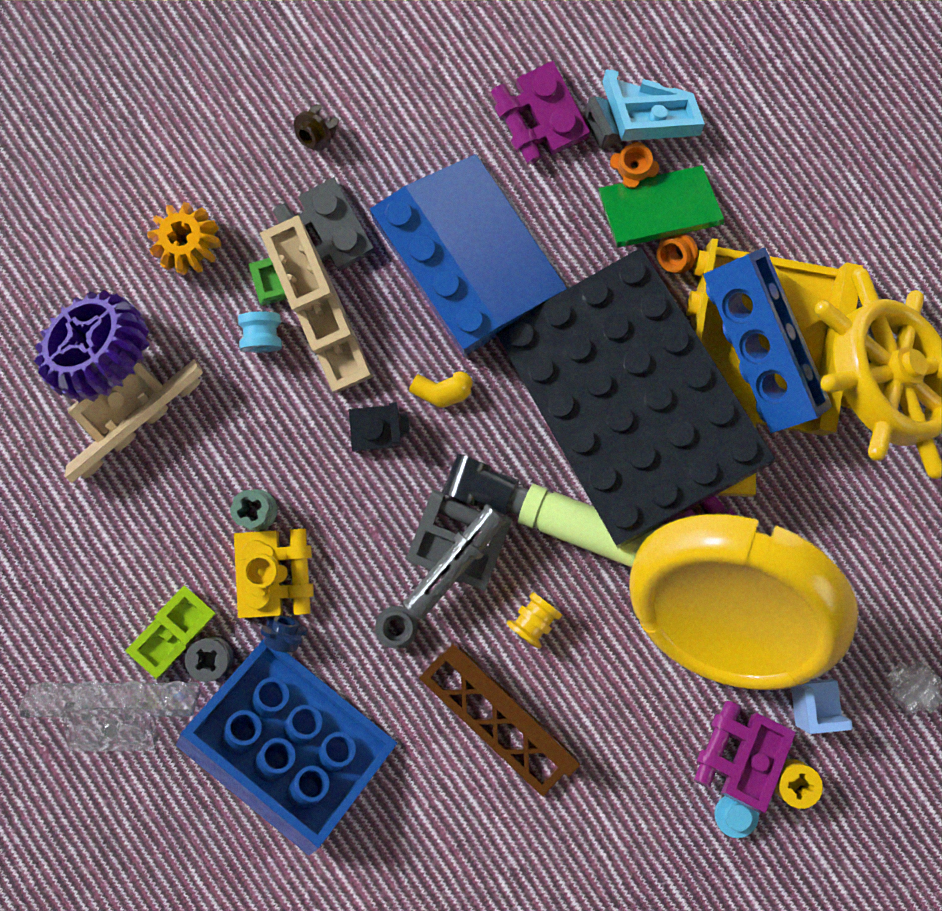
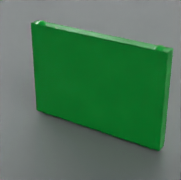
[598,165,724,248]

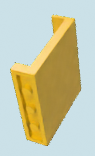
[686,238,863,436]

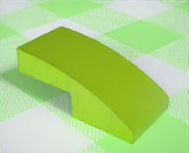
[125,585,216,680]

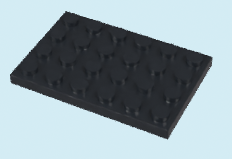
[496,247,775,549]

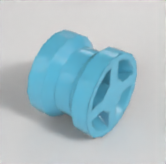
[238,311,282,352]

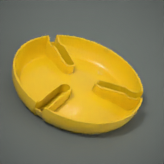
[629,514,858,690]

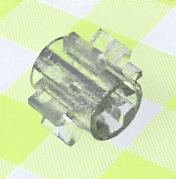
[886,661,942,715]

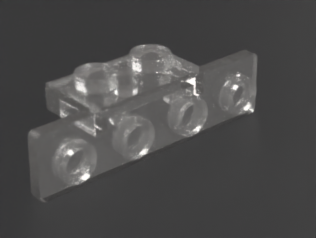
[18,681,201,751]

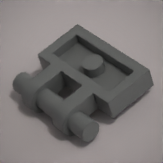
[273,177,375,271]

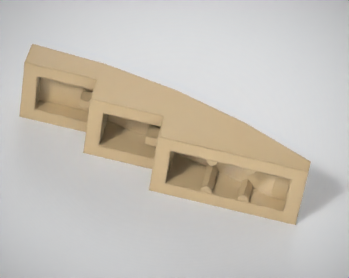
[260,215,374,393]

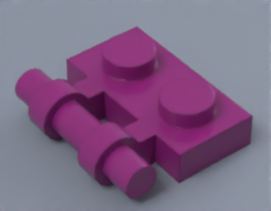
[491,61,590,165]
[694,701,796,814]

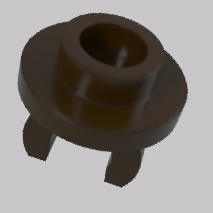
[294,104,339,151]

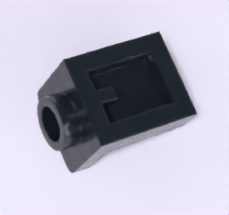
[349,402,410,452]

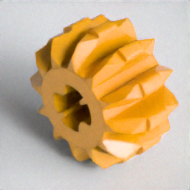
[147,202,221,275]

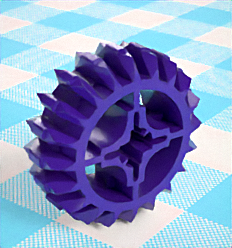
[34,290,150,403]

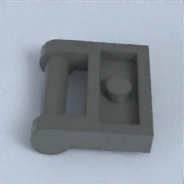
[406,489,512,591]

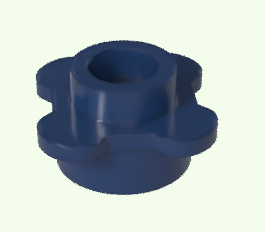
[260,616,308,652]

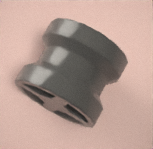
[185,636,235,682]

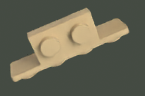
[65,359,203,483]

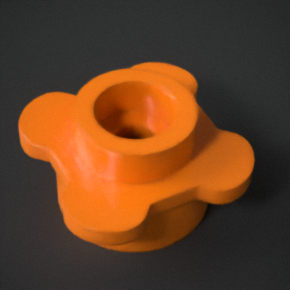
[610,142,659,189]

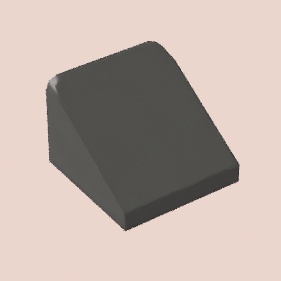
[584,96,621,149]

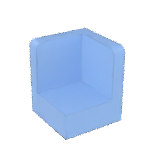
[791,679,853,734]

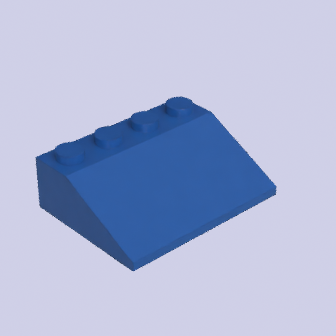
[370,154,567,358]
[176,638,397,856]

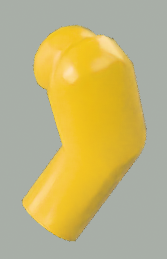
[408,371,473,408]

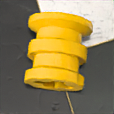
[506,592,563,649]

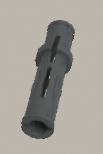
[403,504,508,620]

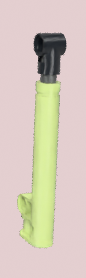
[442,454,656,567]

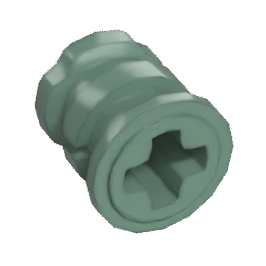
[230,489,278,531]

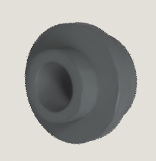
[375,606,418,649]

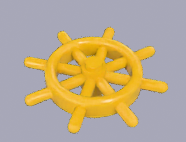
[814,267,942,479]

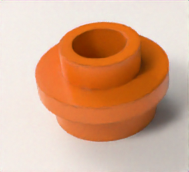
[657,233,698,273]

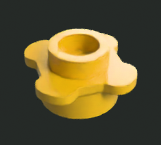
[236,545,288,597]

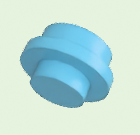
[714,796,759,838]

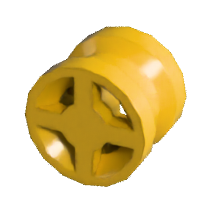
[774,758,823,809]

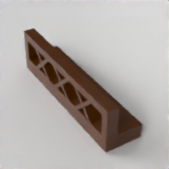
[419,640,580,797]

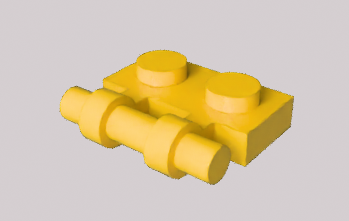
[234,529,314,618]

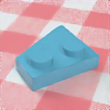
[602,70,705,141]

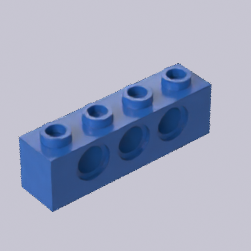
[703,247,832,433]

